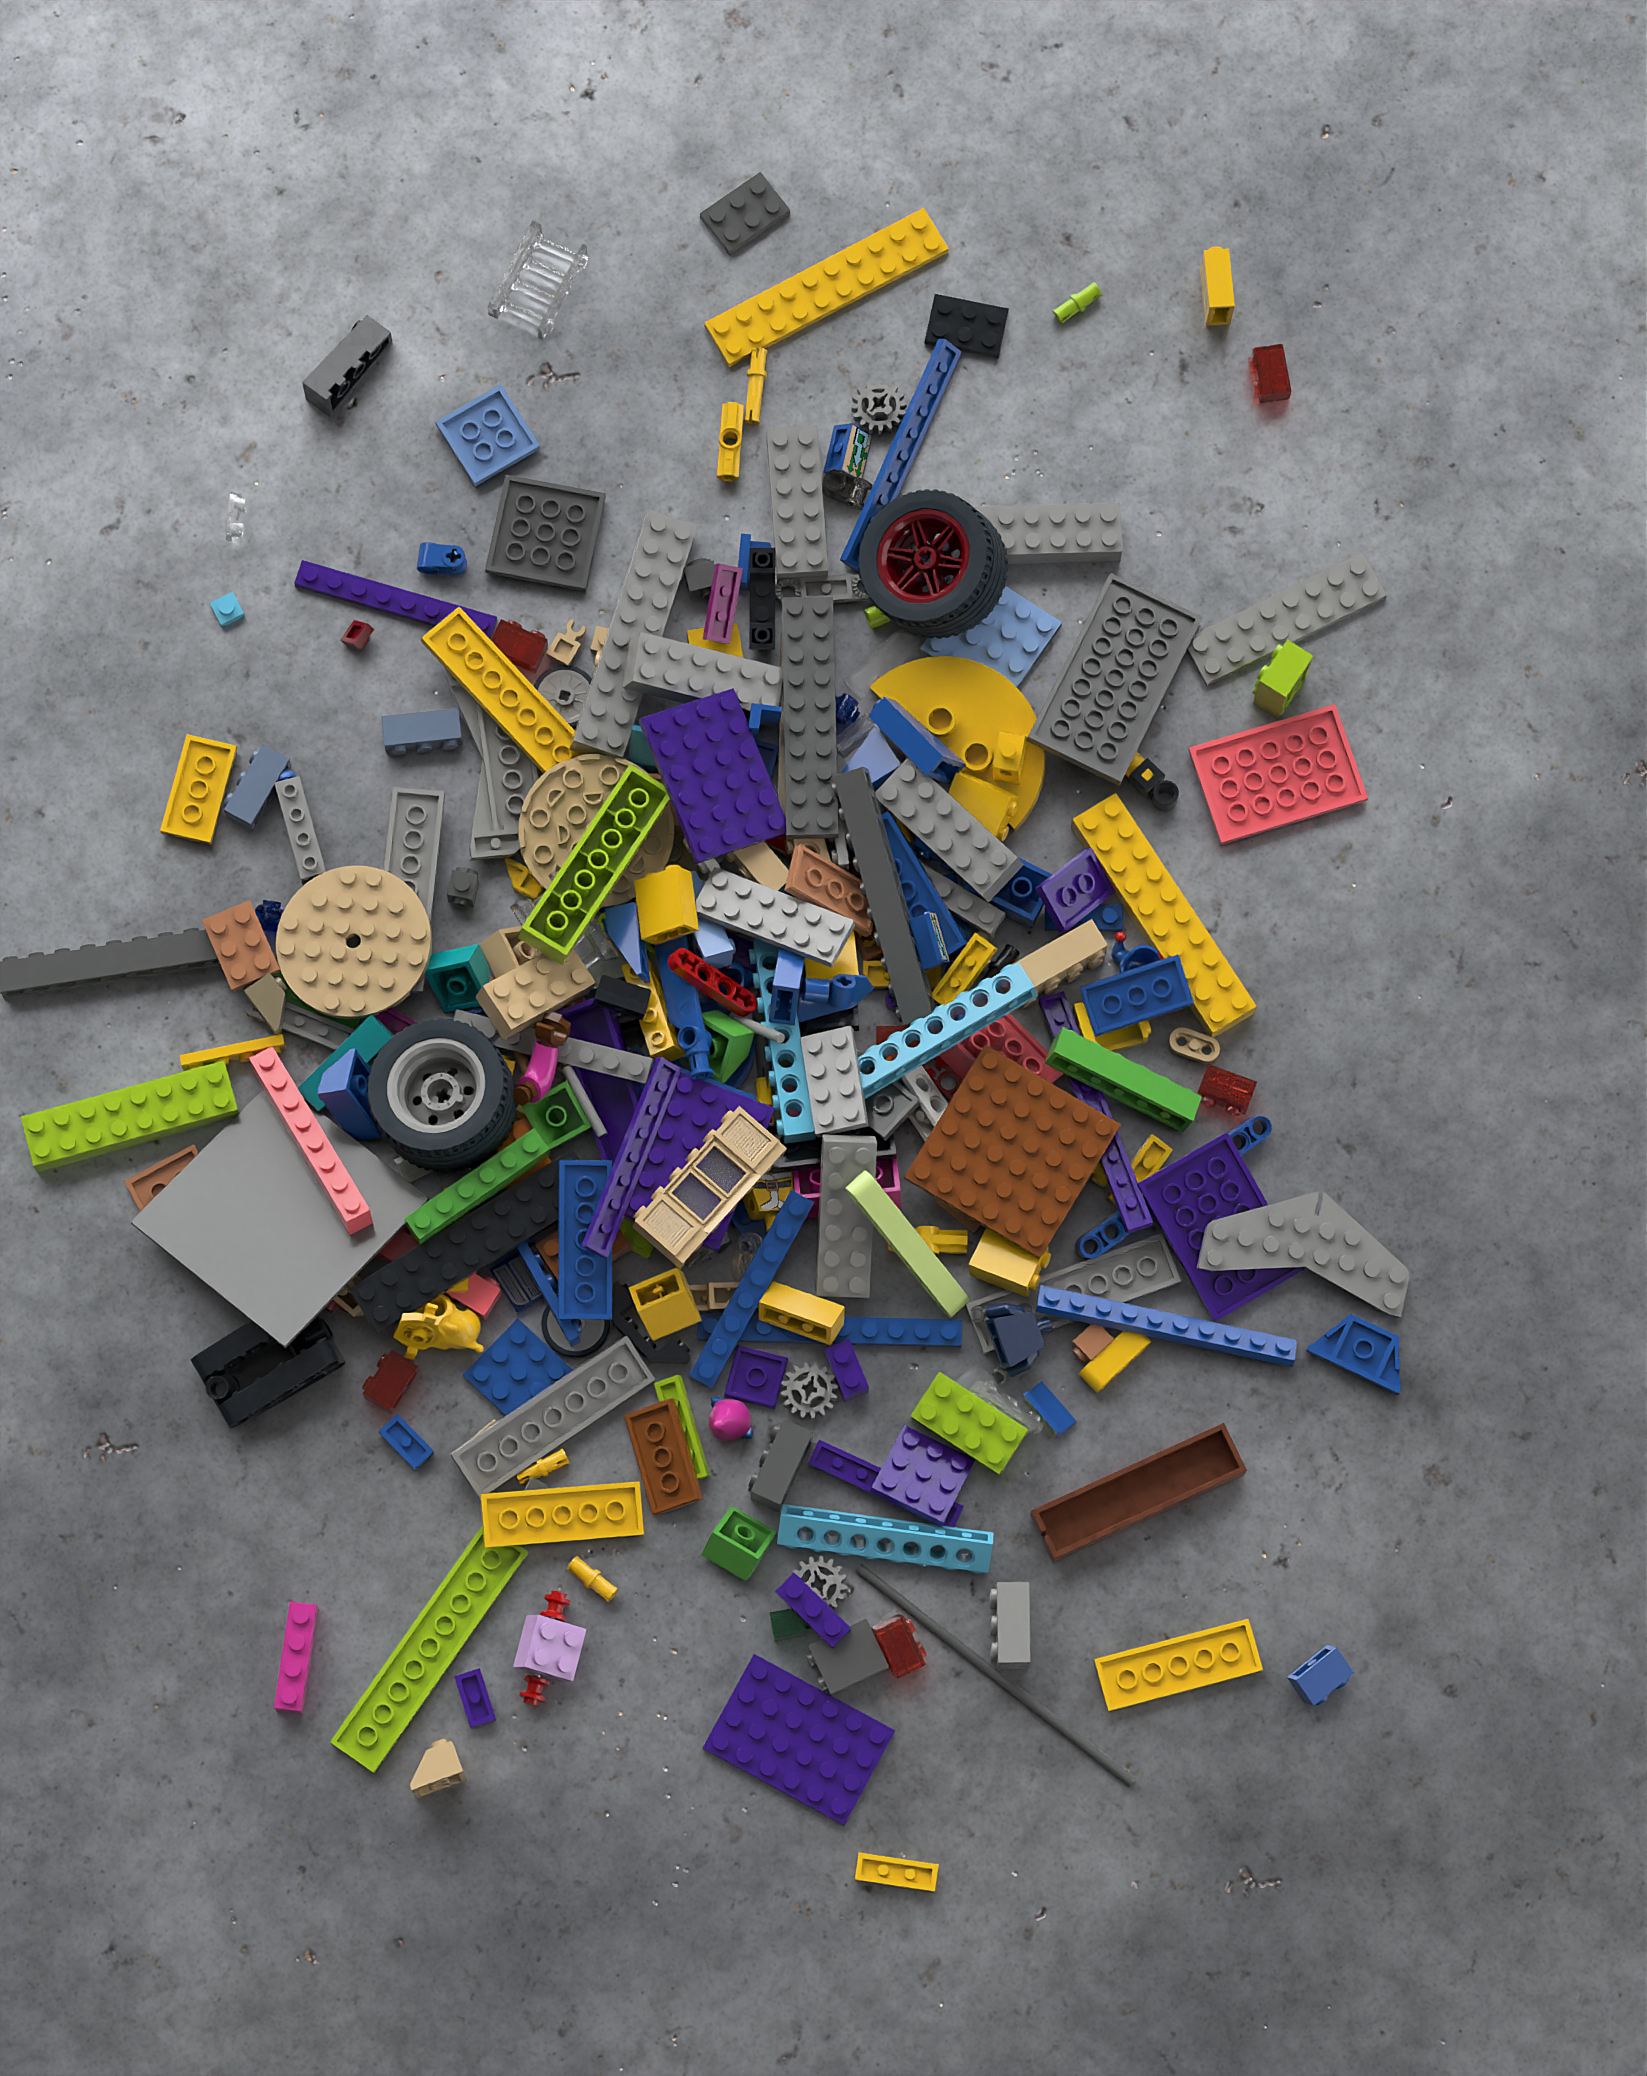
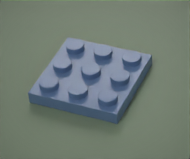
[435,384,540,486]

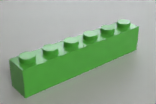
[1045,1027,1202,1132]
[404,1128,550,1245]

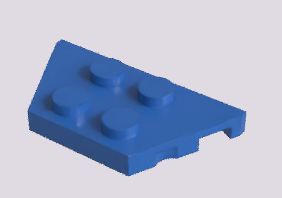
[1306,1314,1401,1395]

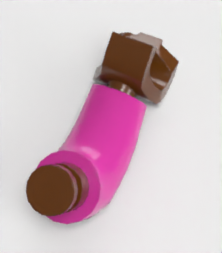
[513,1012,571,1106]

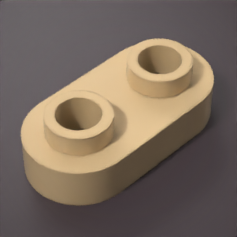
[1169,1027,1220,1064]

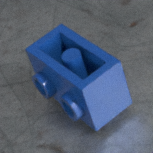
[1287,1645,1354,1706]

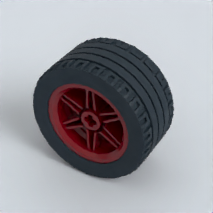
[858,489,1008,639]

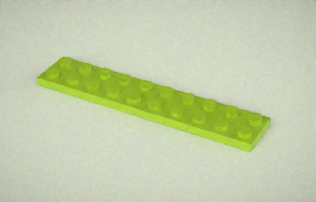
[330,1526,528,1773]

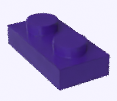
[454,1668,496,1728]

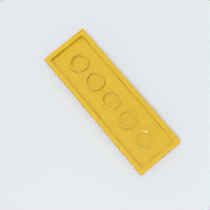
[480,1481,644,1548]
[1094,1618,1263,1712]

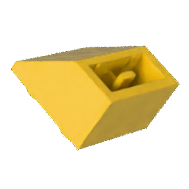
[629,1267,702,1341]

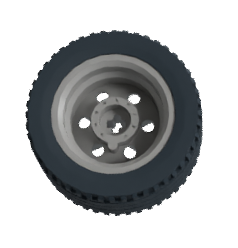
[367,1018,518,1173]

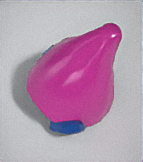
[708,1396,753,1442]

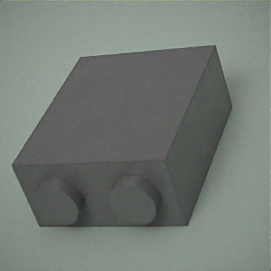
[806,1619,890,1696]

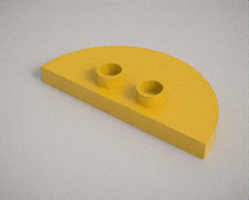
[870,656,1046,832]

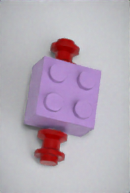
[513,1591,586,1706]

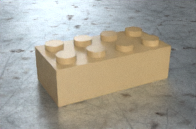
[1003,919,1108,1008]
[476,949,596,1040]

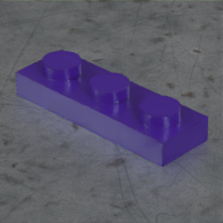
[775,1572,851,1649]

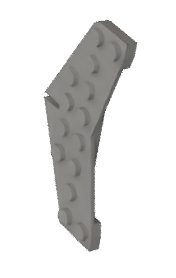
[444,667,543,861]
[1197,1191,1409,1317]

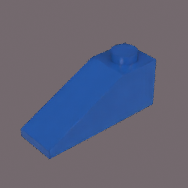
[603,902,650,984]

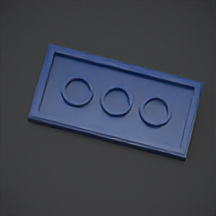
[1079,955,1195,1037]

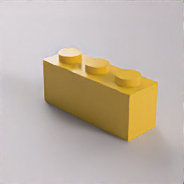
[759,1281,845,1345]

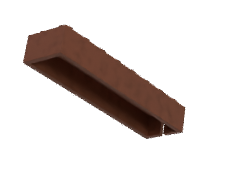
[1030,1423,1247,1563]

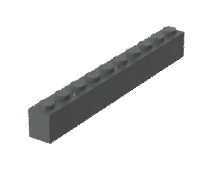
[832,767,936,1026]
[0,928,221,998]

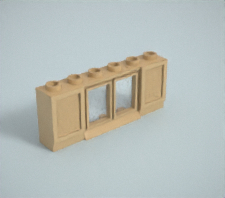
[633,1106,787,1269]

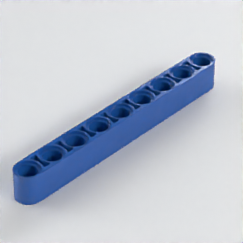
[1075,1116,1272,1258]

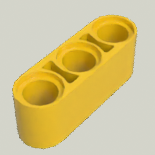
[1078,1331,1151,1393]

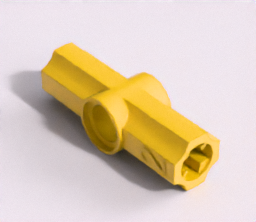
[717,402,744,482]
[888,1226,968,1256]

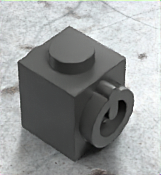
[684,558,715,599]
[447,867,479,908]

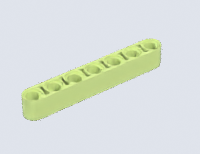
[845,1170,970,1318]

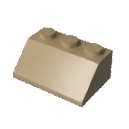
[480,926,542,978]
[410,1739,467,1798]

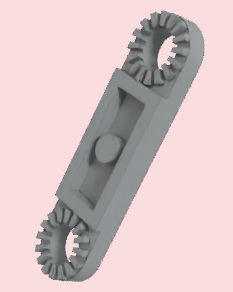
[775,574,870,604]

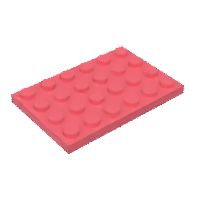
[1188,704,1368,845]

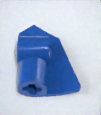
[797,974,874,1022]

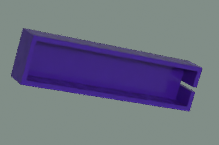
[555,997,642,1168]

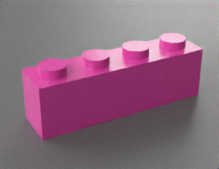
[274,1601,319,1715]

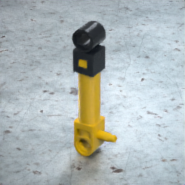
[1125,751,1179,812]

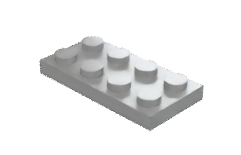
[800,1026,869,1138]

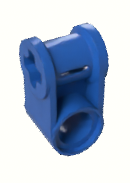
[417,542,467,575]

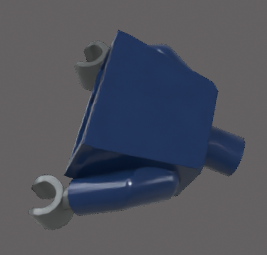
[970,1303,1053,1385]

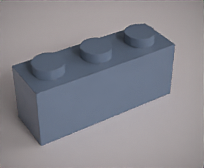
[381,708,463,755]
[223,744,291,831]

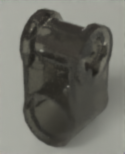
[822,469,873,510]

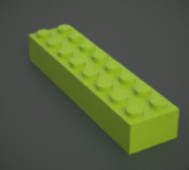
[518,764,670,965]
[21,1060,239,1173]

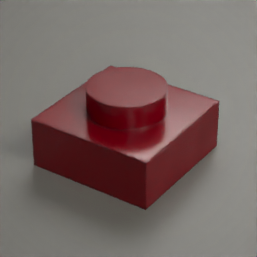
[340,620,374,650]

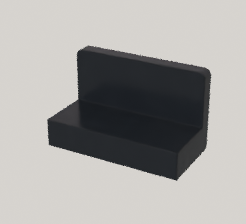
[593,975,651,1020]

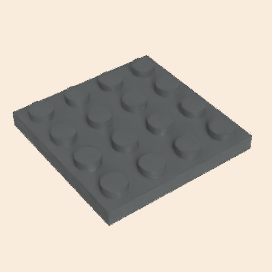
[485,475,606,592]

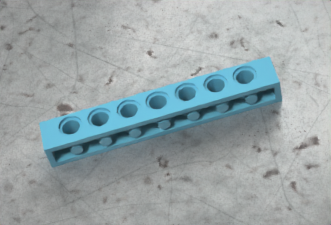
[749,939,816,1144]
[858,962,1038,1099]
[777,1504,994,1574]

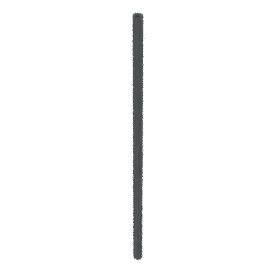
[855,1563,1136,1787]

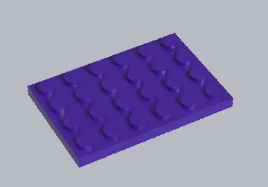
[639,688,786,864]
[624,1072,775,1252]
[1137,1132,1304,1321]
[702,1654,895,1826]

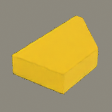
[505,857,544,903]

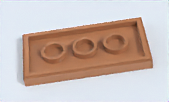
[785,844,874,937]

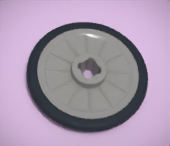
[534,665,592,729]
[541,1295,610,1358]

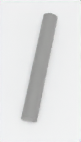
[729,1012,785,1043]
[562,1065,608,1138]

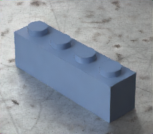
[687,870,736,973]

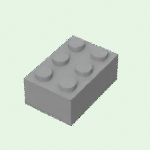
[990,1582,1031,1669]

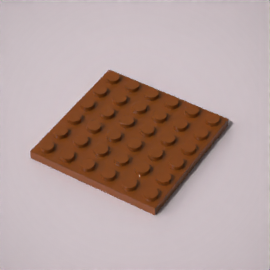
[904,1045,1121,1259]

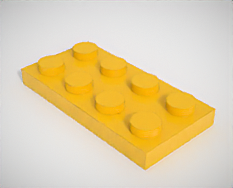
[160,734,238,845]

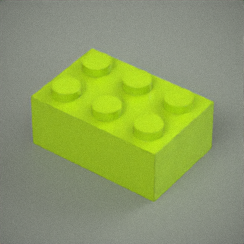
[1252,639,1313,720]

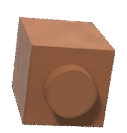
[1072,1324,1114,1363]

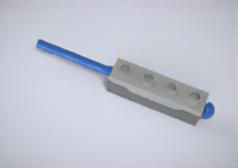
[274,770,326,886]

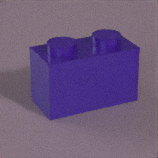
[824,1339,869,1403]

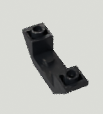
[749,547,776,650]
[612,1281,690,1364]

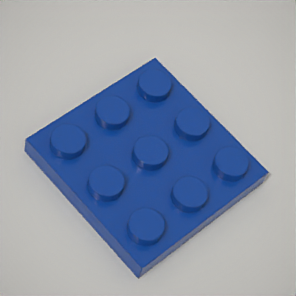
[463,1318,573,1416]

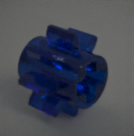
[835,693,860,725]
[255,900,284,932]

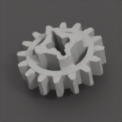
[851,379,906,435]
[781,1362,838,1420]
[792,1556,847,1609]

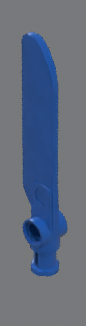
[654,935,713,1080]

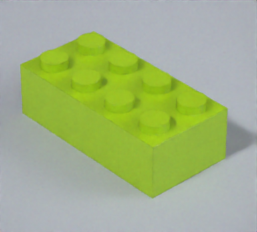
[910,1372,1029,1475]

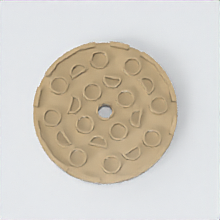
[518,754,674,909]
[276,866,432,1019]

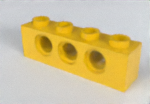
[621,960,685,1062]

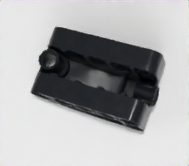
[191,1315,346,1429]

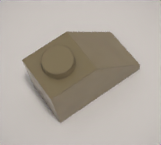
[244,972,287,1035]

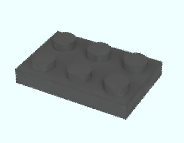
[700,172,790,255]

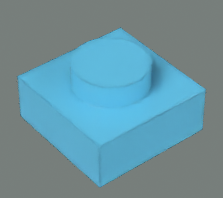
[210,592,245,627]

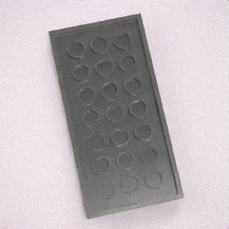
[1027,573,1202,786]

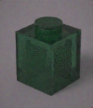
[770,1609,810,1642]

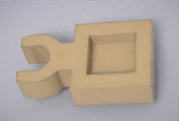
[546,619,586,666]

